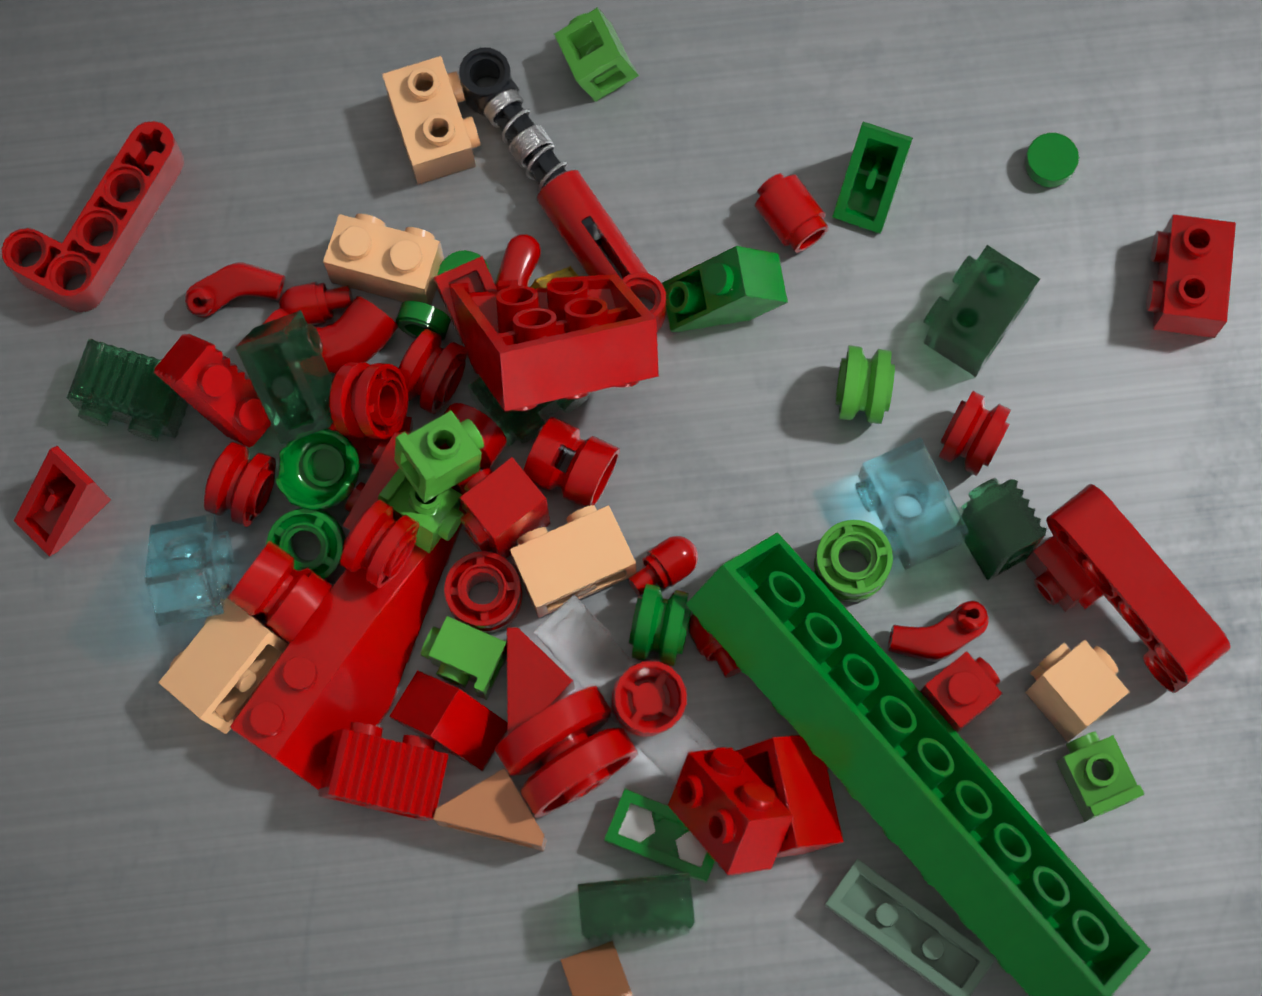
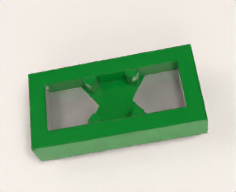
[604,789,715,884]

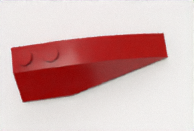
[230,504,465,790]

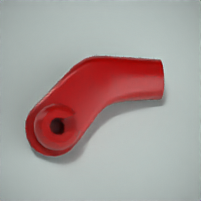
[495,234,541,290]
[185,262,285,317]
[887,601,989,662]

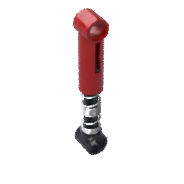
[459,47,666,331]

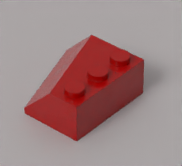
[450,274,659,411]

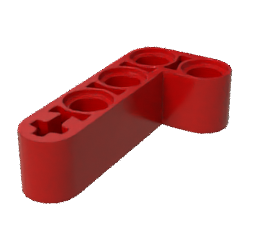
[2,121,184,313]
[1046,484,1231,693]

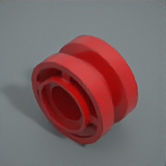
[398,329,467,414]
[330,362,408,439]
[939,391,1011,476]
[204,442,276,527]
[340,500,419,588]
[444,551,523,634]

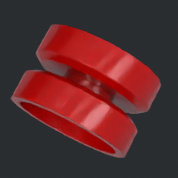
[494,686,638,818]

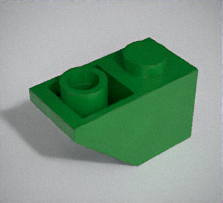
[662,246,788,332]

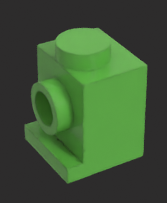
[554,7,639,102]
[394,410,484,503]
[378,468,464,554]
[421,616,507,700]
[1056,731,1145,822]

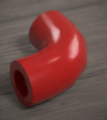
[251,296,398,379]

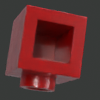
[1025,536,1104,612]
[920,651,1003,733]

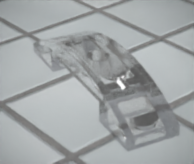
[534,594,718,785]

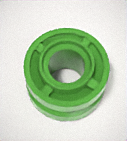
[835,345,895,424]
[814,520,893,602]

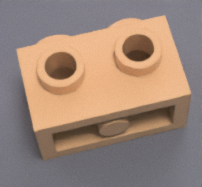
[382,56,481,185]
[323,213,444,305]
[510,505,636,618]
[158,596,289,734]
[1025,640,1130,742]

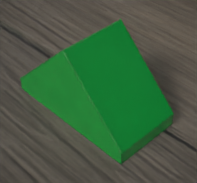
[832,121,913,234]

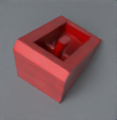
[14,446,111,557]
[507,627,575,734]
[389,670,508,772]

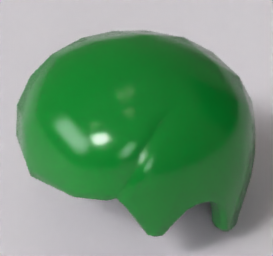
[275,427,359,510]

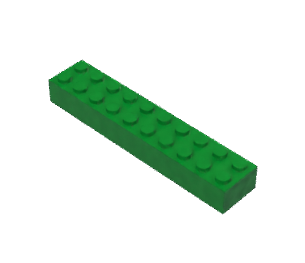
[686,532,1151,996]

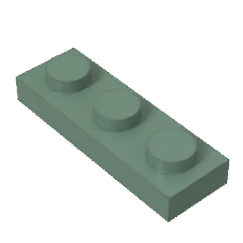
[824,858,996,996]

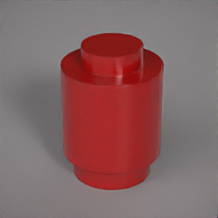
[755,173,829,253]

